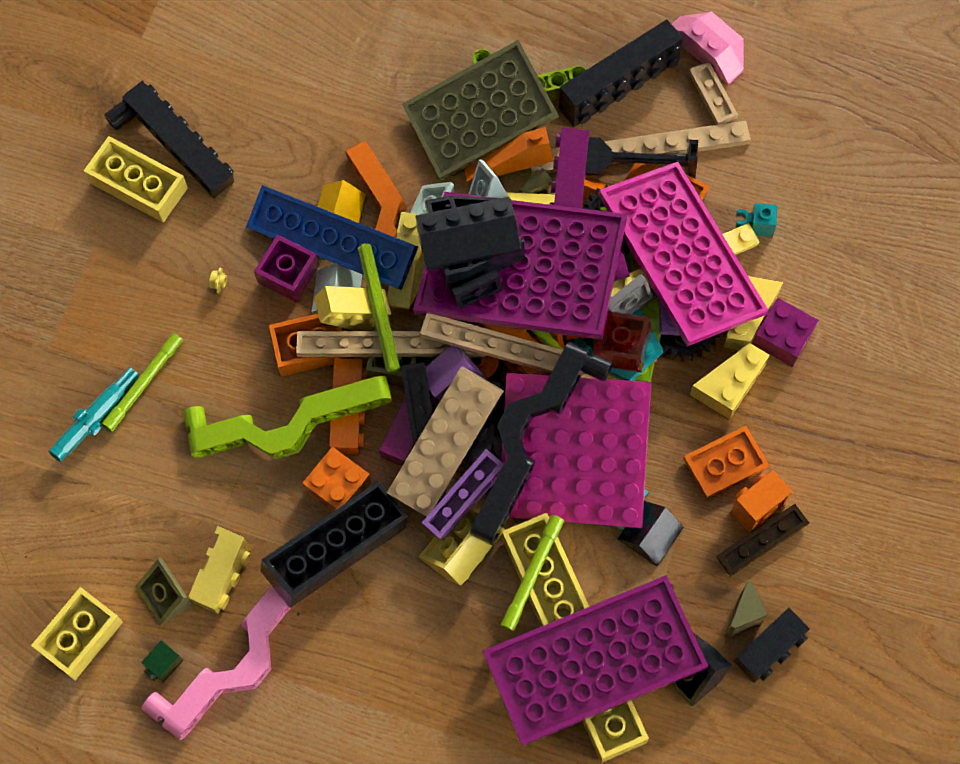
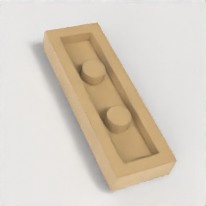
[689,62,738,125]

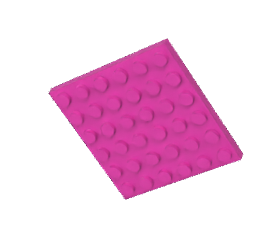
[501,373,651,528]

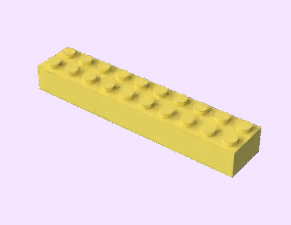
[502,513,649,763]

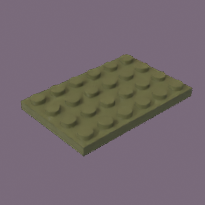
[402,40,559,181]

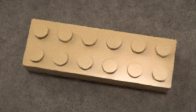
[387,366,504,517]

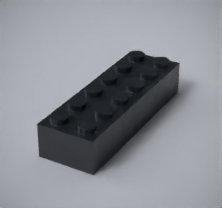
[558,19,683,127]
[260,481,409,608]

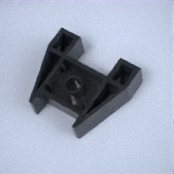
[425,196,525,292]

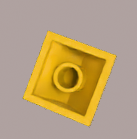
[317,180,367,223]

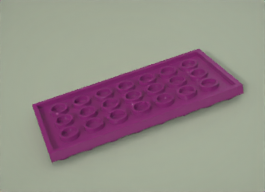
[483,575,708,746]

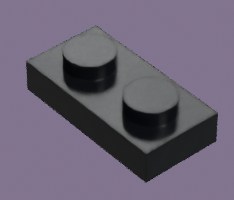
[452,270,502,309]

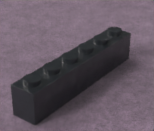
[122,80,234,198]

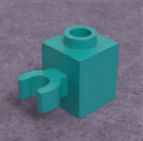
[736,203,777,237]

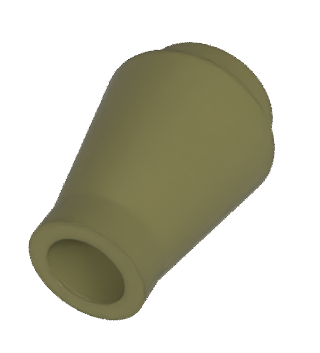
[518,169,552,194]

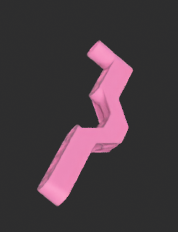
[142,586,290,740]

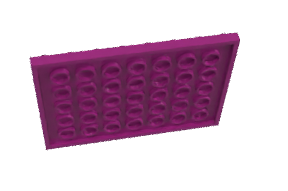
[413,192,627,340]

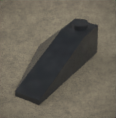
[671,633,732,706]

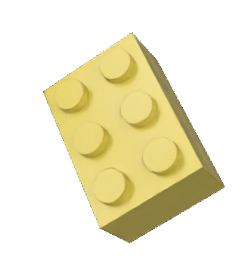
[31,587,123,680]

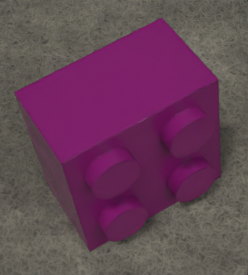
[254,235,319,302]
[752,298,819,367]

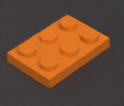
[683,425,770,499]

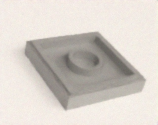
[608,274,653,325]

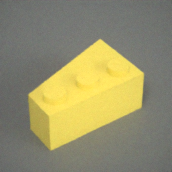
[188,526,251,614]

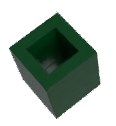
[141,640,183,683]

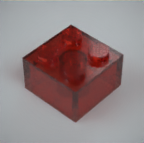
[593,311,651,373]

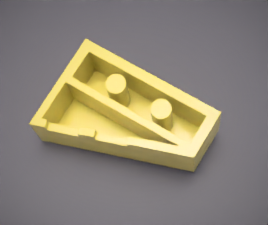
[724,276,783,350]
[314,286,391,331]
[690,343,770,420]

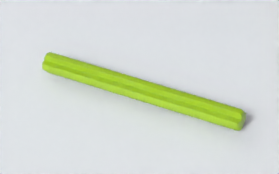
[358,243,400,373]

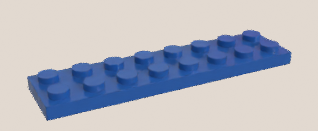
[246,185,418,290]

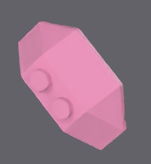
[672,12,743,85]

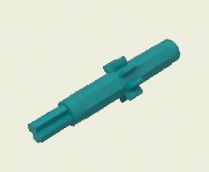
[48,367,139,462]

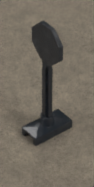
[585,137,698,179]

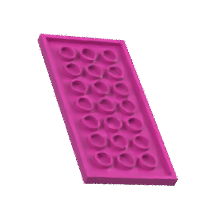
[598,162,769,346]

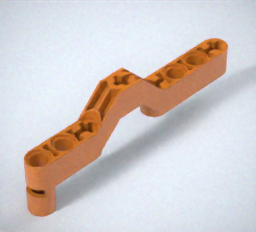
[345,141,407,238]

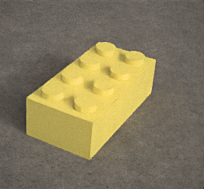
[84,136,188,223]

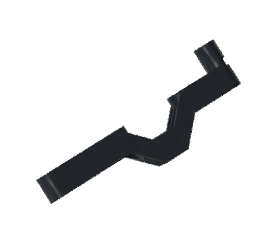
[470,342,613,546]

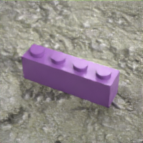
[422,449,504,540]

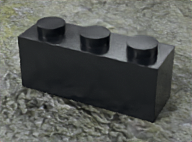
[733,608,810,683]

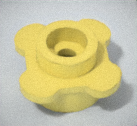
[209,268,227,294]

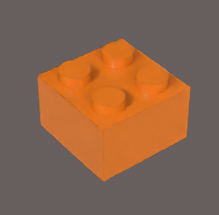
[302,447,372,512]
[730,470,793,534]

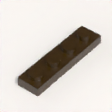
[716,504,809,577]

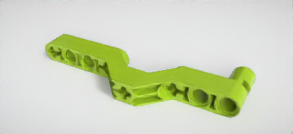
[183,376,392,459]

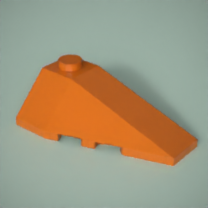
[464,127,554,184]

